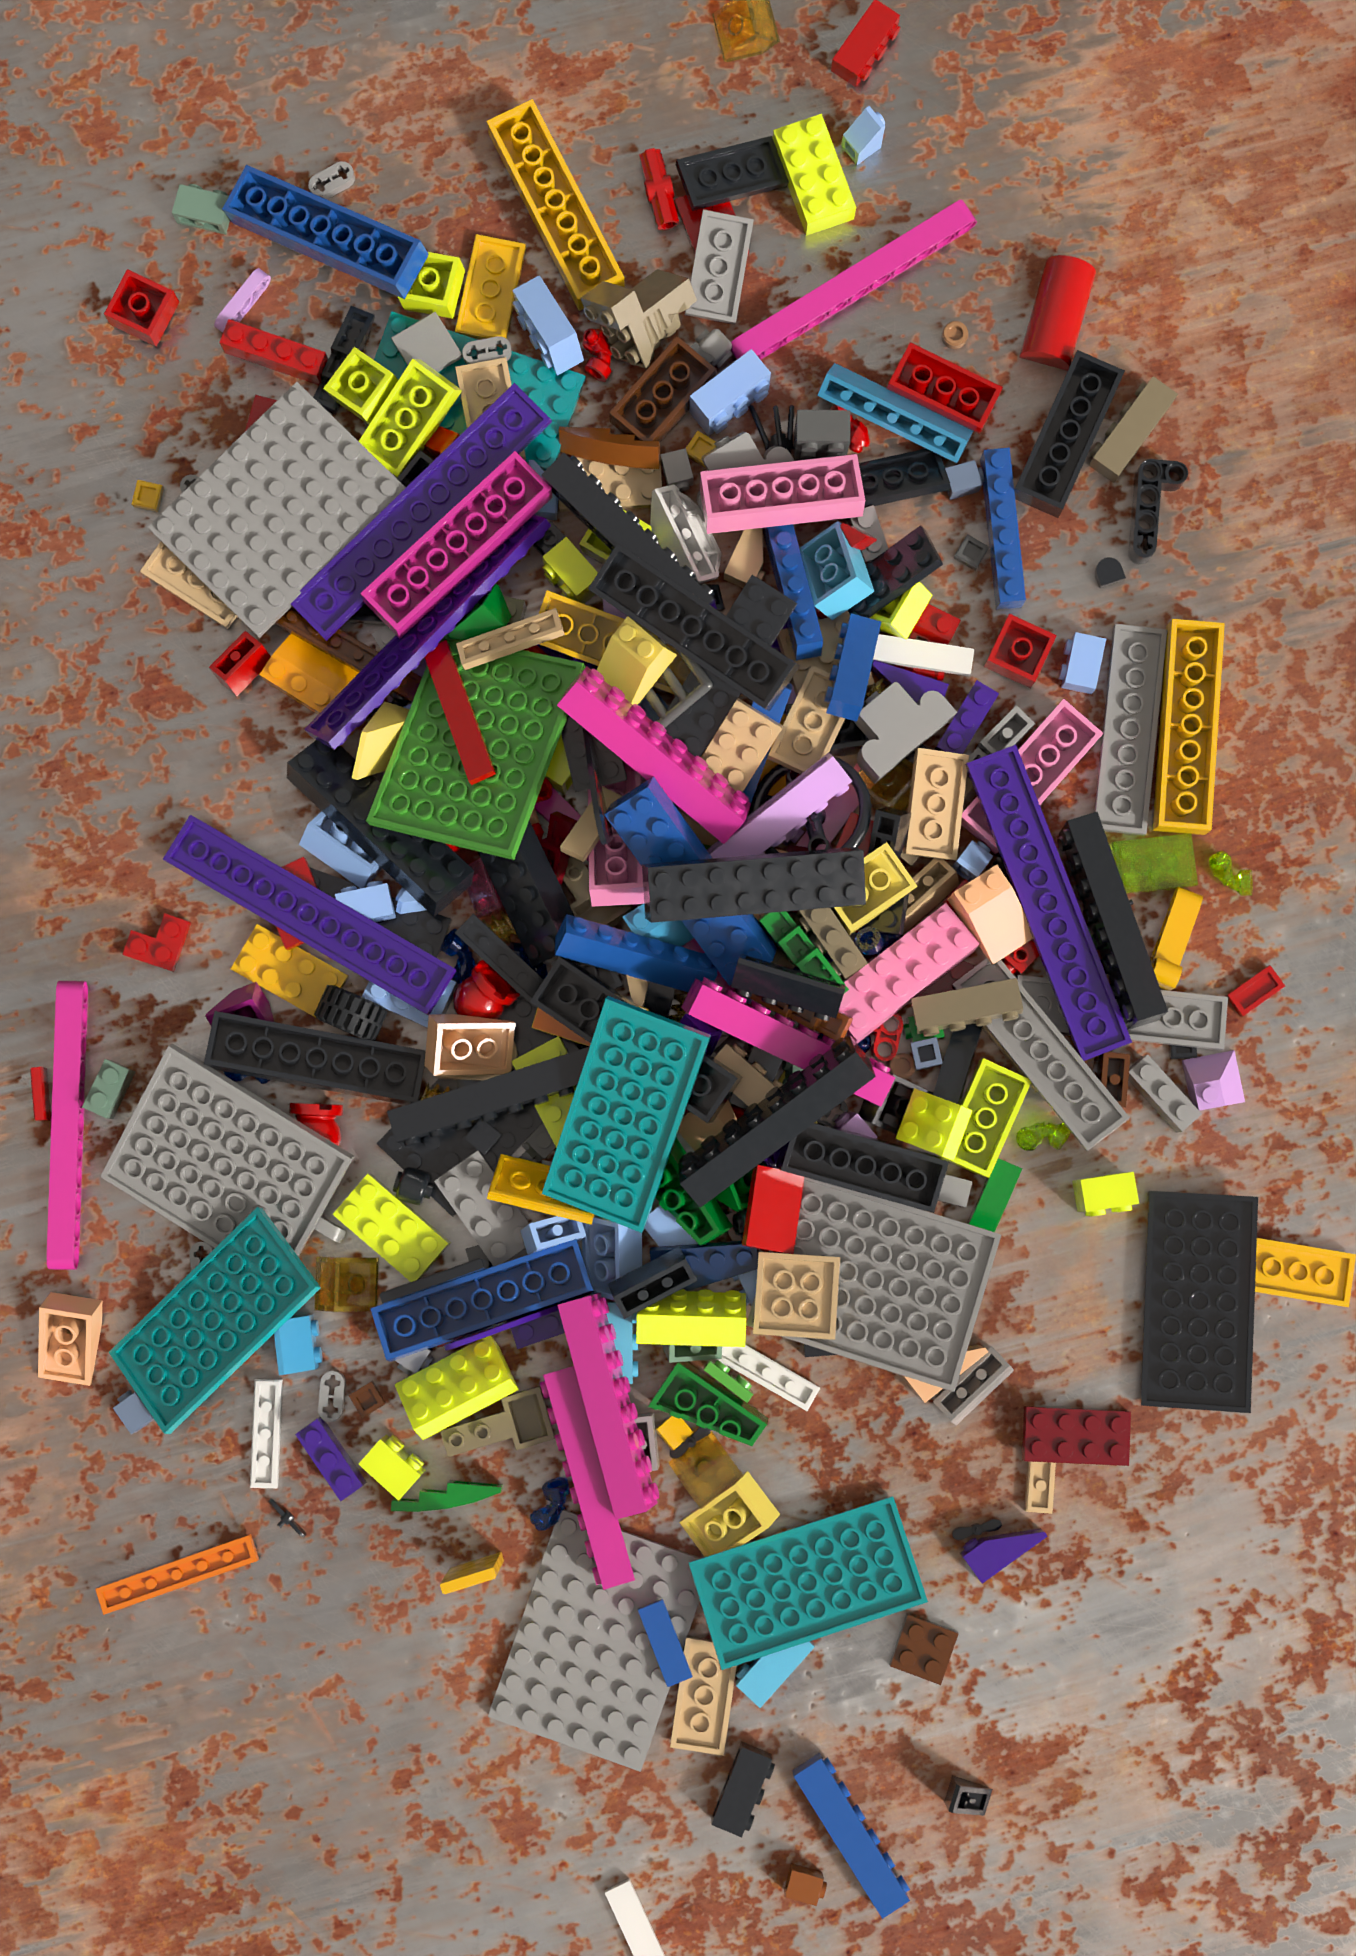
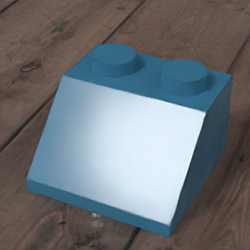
[623,904,694,946]
[274,1315,322,1375]

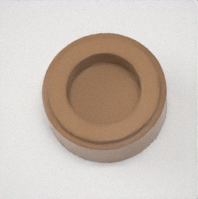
[942,321,968,349]
[889,1053,915,1079]

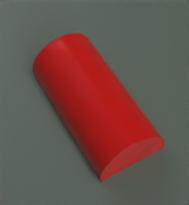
[1019,255,1096,371]
[887,342,1003,434]

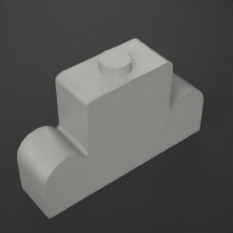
[696,432,794,515]
[854,682,957,784]

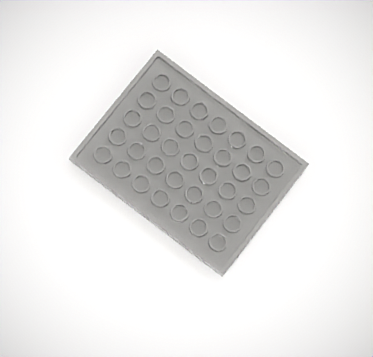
[148,382,406,638]
[100,1043,354,1257]
[746,1177,1001,1392]
[488,1508,702,1772]

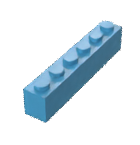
[817,363,973,463]

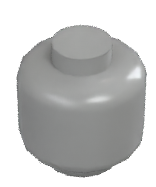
[695,329,733,368]

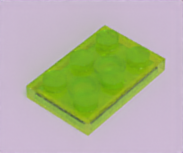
[1112,833,1198,894]

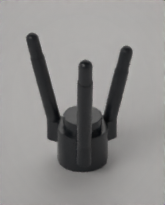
[749,405,794,454]

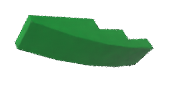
[758,911,849,994]
[967,1158,1023,1232]
[391,1480,503,1512]

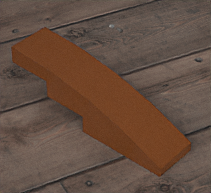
[559,427,660,469]
[748,993,853,1041]

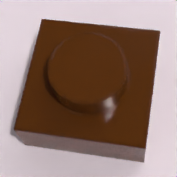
[348,1381,386,1418]

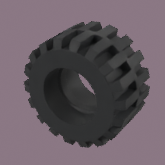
[314,985,388,1041]

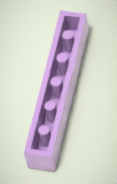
[707,752,852,858]

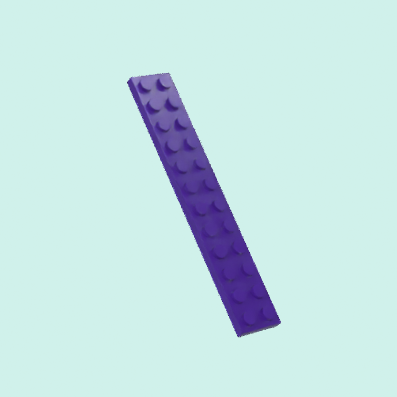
[291,383,552,641]
[304,514,551,750]
[965,745,1132,1061]
[163,815,457,1016]

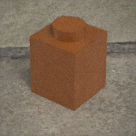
[784,1863,827,1906]

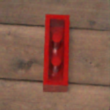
[831,0,901,87]

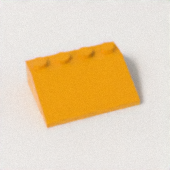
[259,633,359,736]

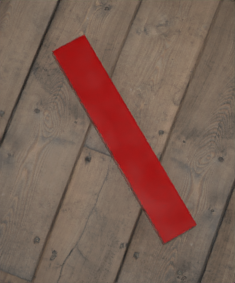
[425,640,496,785]

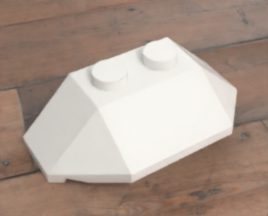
[650,484,721,583]

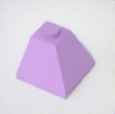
[1182,1050,1245,1111]

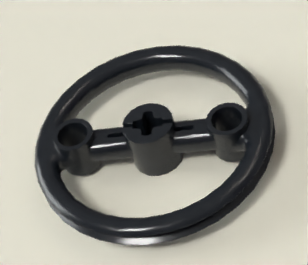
[750,756,871,854]

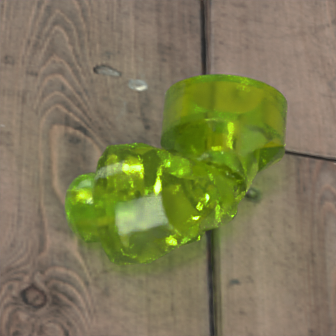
[1209,851,1253,896]
[1016,1121,1071,1151]

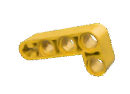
[1150,887,1203,991]

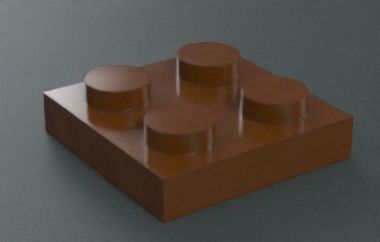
[889,1613,959,1685]

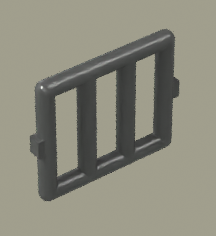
[645,637,713,727]

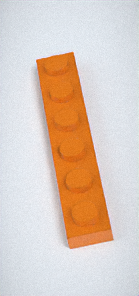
[95,1534,259,1615]

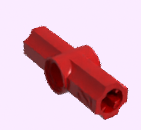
[639,148,679,231]

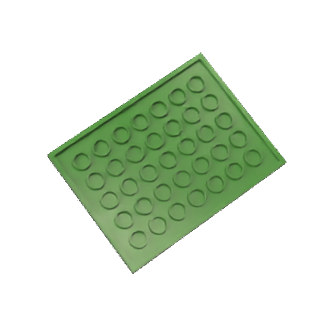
[366,634,585,860]

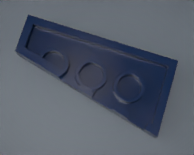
[650,1241,758,1291]

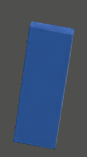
[638,1599,693,1687]

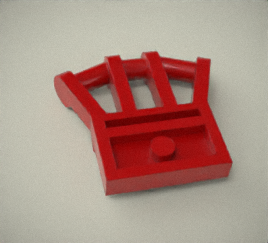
[889,604,961,681]

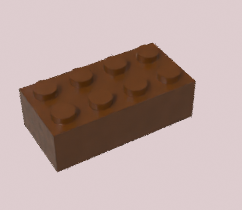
[609,336,716,443]

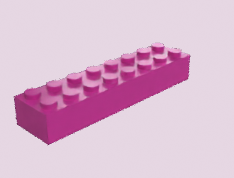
[360,451,553,639]
[557,666,751,844]
[681,977,895,1107]
[558,1292,659,1520]
[540,1366,635,1590]

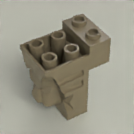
[581,269,697,369]

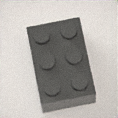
[793,410,850,461]

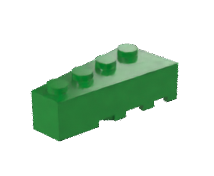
[655,1137,733,1245]
[648,1361,769,1446]

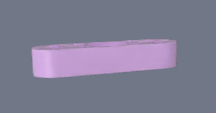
[214,268,271,333]

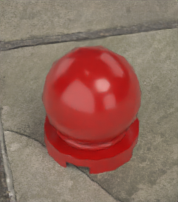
[453,959,520,1019]
[289,1103,343,1146]

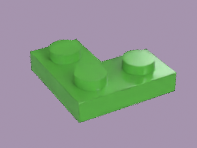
[703,1359,754,1403]

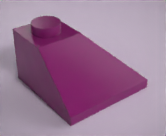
[205,982,274,1026]

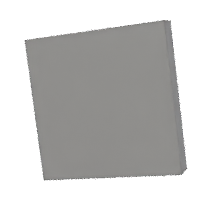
[391,312,463,372]

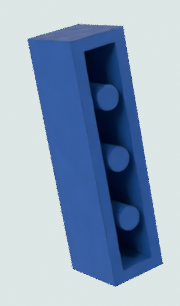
[824,613,881,722]

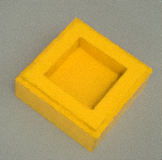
[686,430,716,467]
[131,480,164,512]
[655,1416,694,1450]

